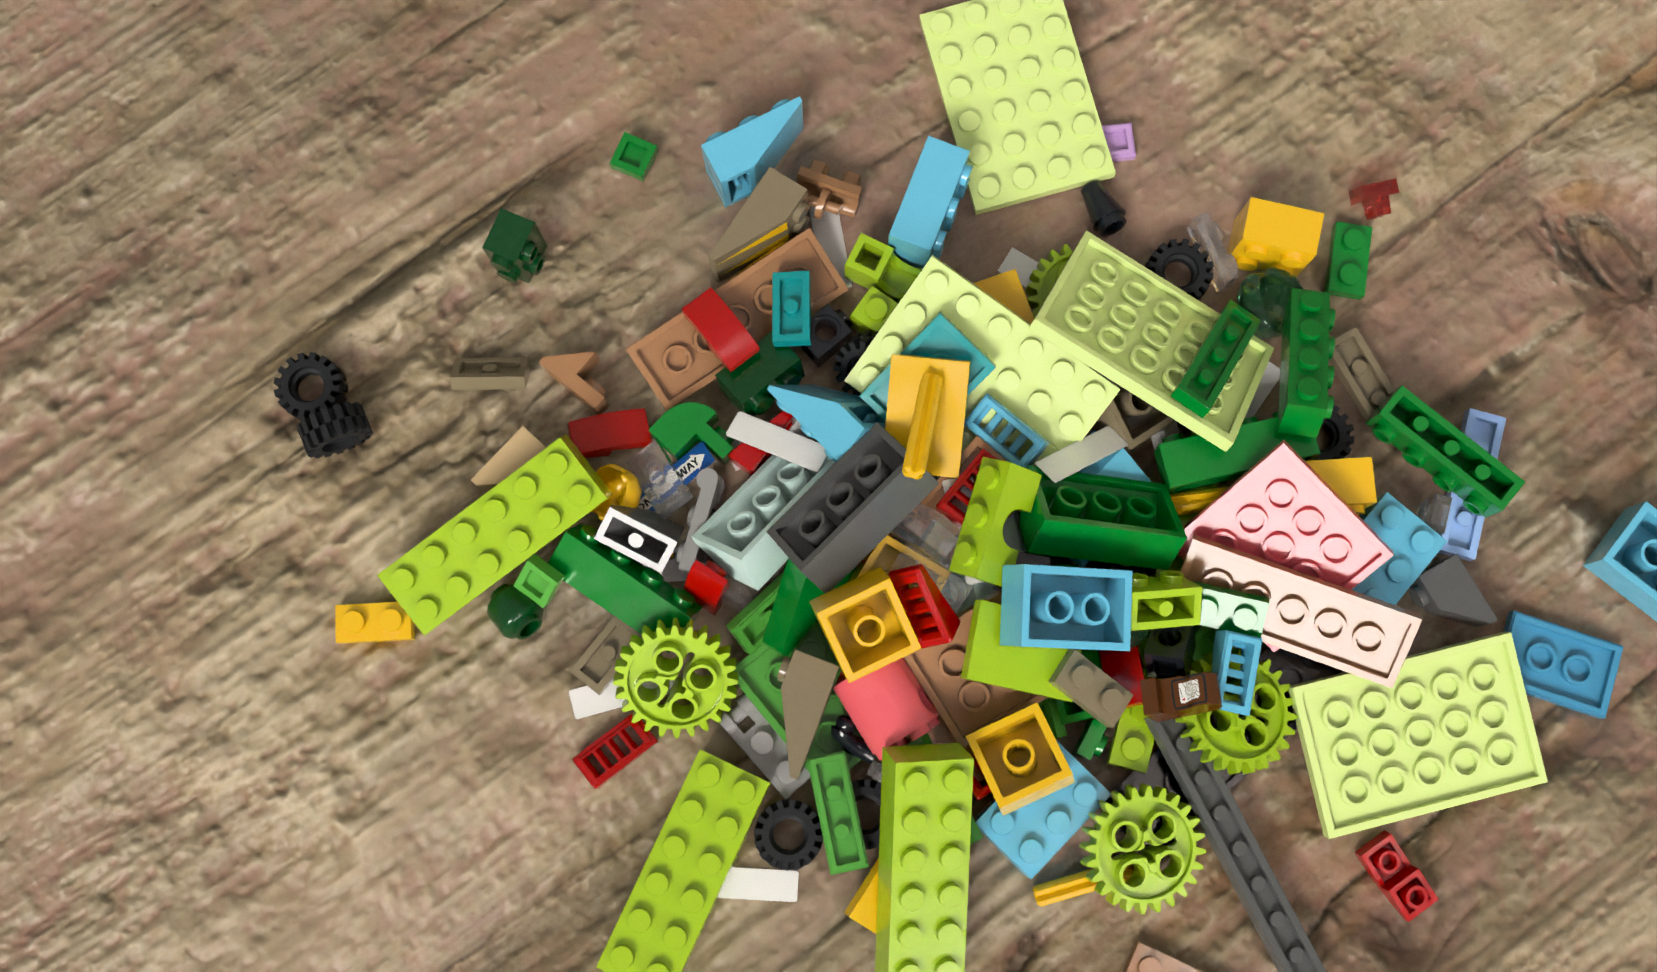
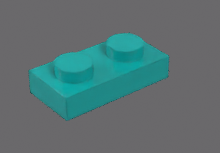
[772,271,811,347]

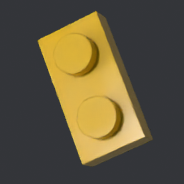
[335,602,415,644]

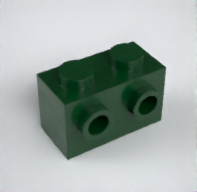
[482,208,547,283]
[715,331,805,417]

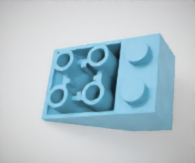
[701,96,803,208]
[767,384,886,462]

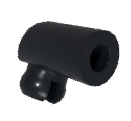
[831,715,876,764]

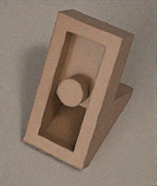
[539,352,609,415]

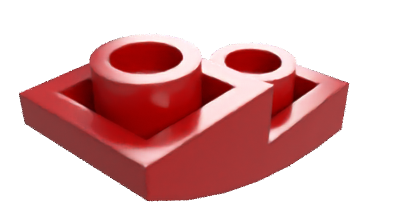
[681,287,760,372]
[567,408,652,458]
[684,560,730,616]
[1099,631,1145,708]
[1354,830,1439,922]

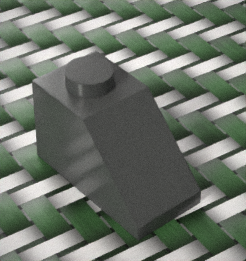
[594,505,685,574]
[1409,554,1498,627]

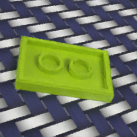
[961,600,1082,702]

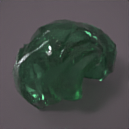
[1236,267,1303,339]

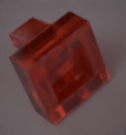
[1349,178,1399,220]

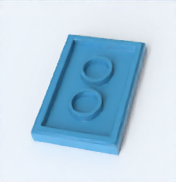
[1503,610,1624,719]

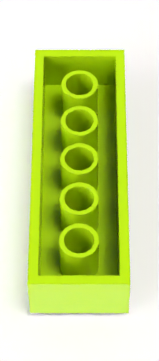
[377,434,612,636]
[875,743,974,972]
[596,749,771,972]

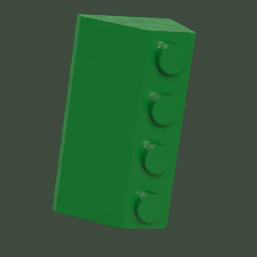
[1019,465,1187,570]

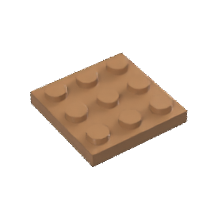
[903,589,1048,747]

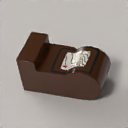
[1140,672,1222,722]

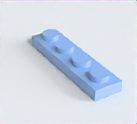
[1438,408,1506,561]

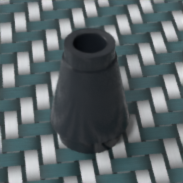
[1081,180,1127,236]

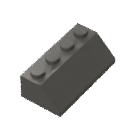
[766,422,939,593]

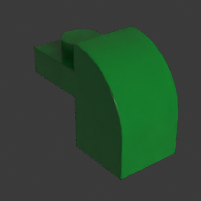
[649,402,734,465]

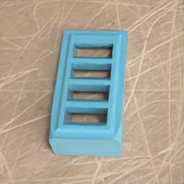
[965,394,1050,468]
[1212,630,1262,716]

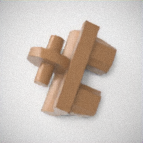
[797,159,862,220]

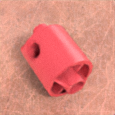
[833,658,941,761]

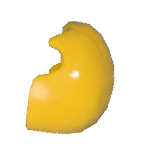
[591,464,642,521]

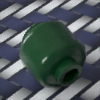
[487,584,544,640]

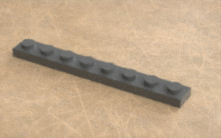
[1143,717,1326,972]

